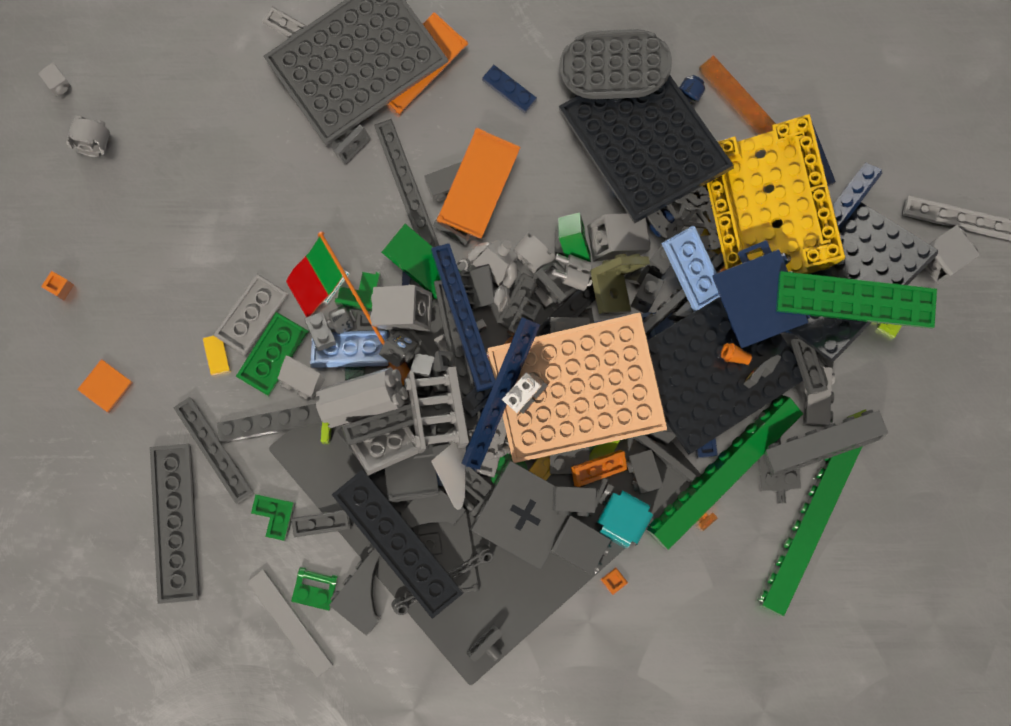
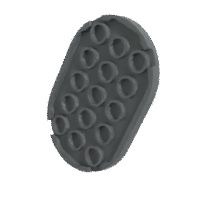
[560,29,672,99]

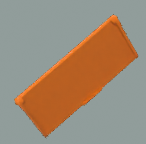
[388,12,468,114]
[436,128,521,239]

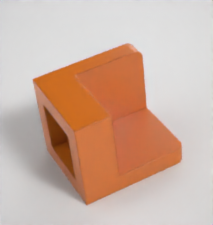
[41,271,74,300]

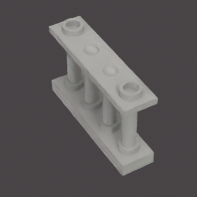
[404,367,469,453]

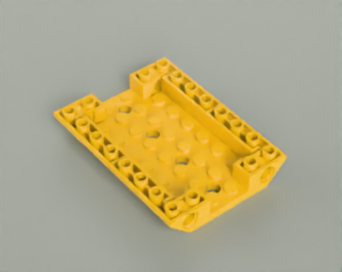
[707,114,845,274]

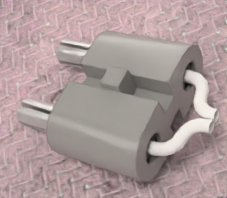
[552,254,592,291]

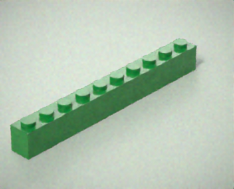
[646,395,804,550]
[759,446,863,616]

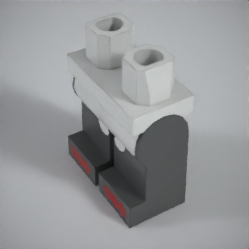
[502,372,549,414]

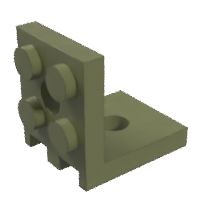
[590,254,650,314]

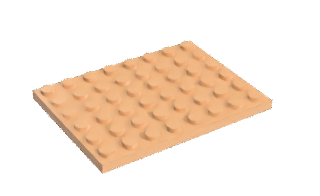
[488,312,668,463]

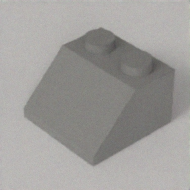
[278,355,325,400]

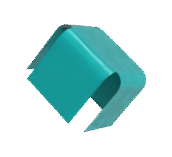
[596,490,653,549]

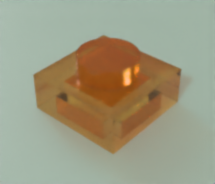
[696,512,718,532]

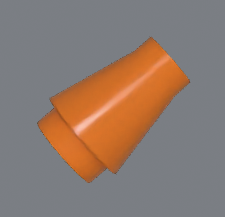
[721,343,752,365]

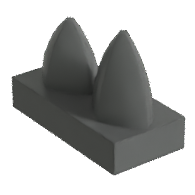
[331,125,371,164]

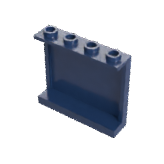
[712,250,810,349]

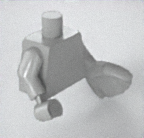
[457,240,518,312]

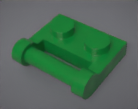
[291,567,338,611]

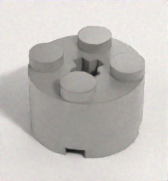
[66,116,110,157]
[513,232,555,274]

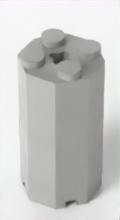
[316,367,408,428]

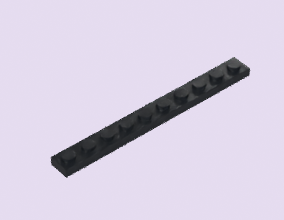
[462,277,596,417]

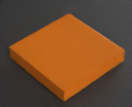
[77,359,133,413]

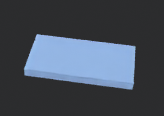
[661,226,720,312]
[310,330,389,368]

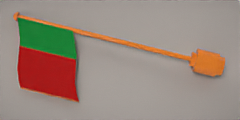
[286,231,410,386]

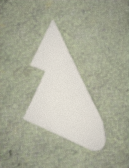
[431,427,466,510]

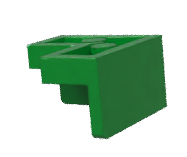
[558,212,591,262]
[335,272,382,311]

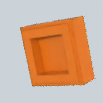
[600,567,628,595]

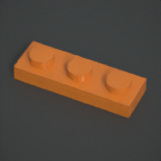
[571,450,627,487]

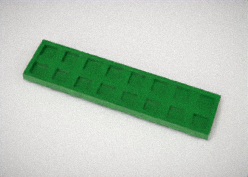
[776,271,937,329]

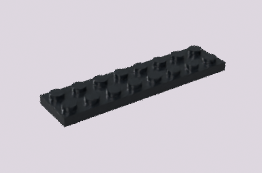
[331,469,463,619]

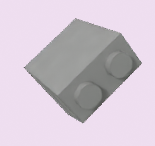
[587,214,651,261]
[925,225,980,285]
[370,285,432,331]

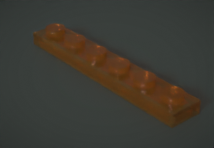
[699,55,776,135]

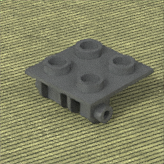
[459,265,495,309]

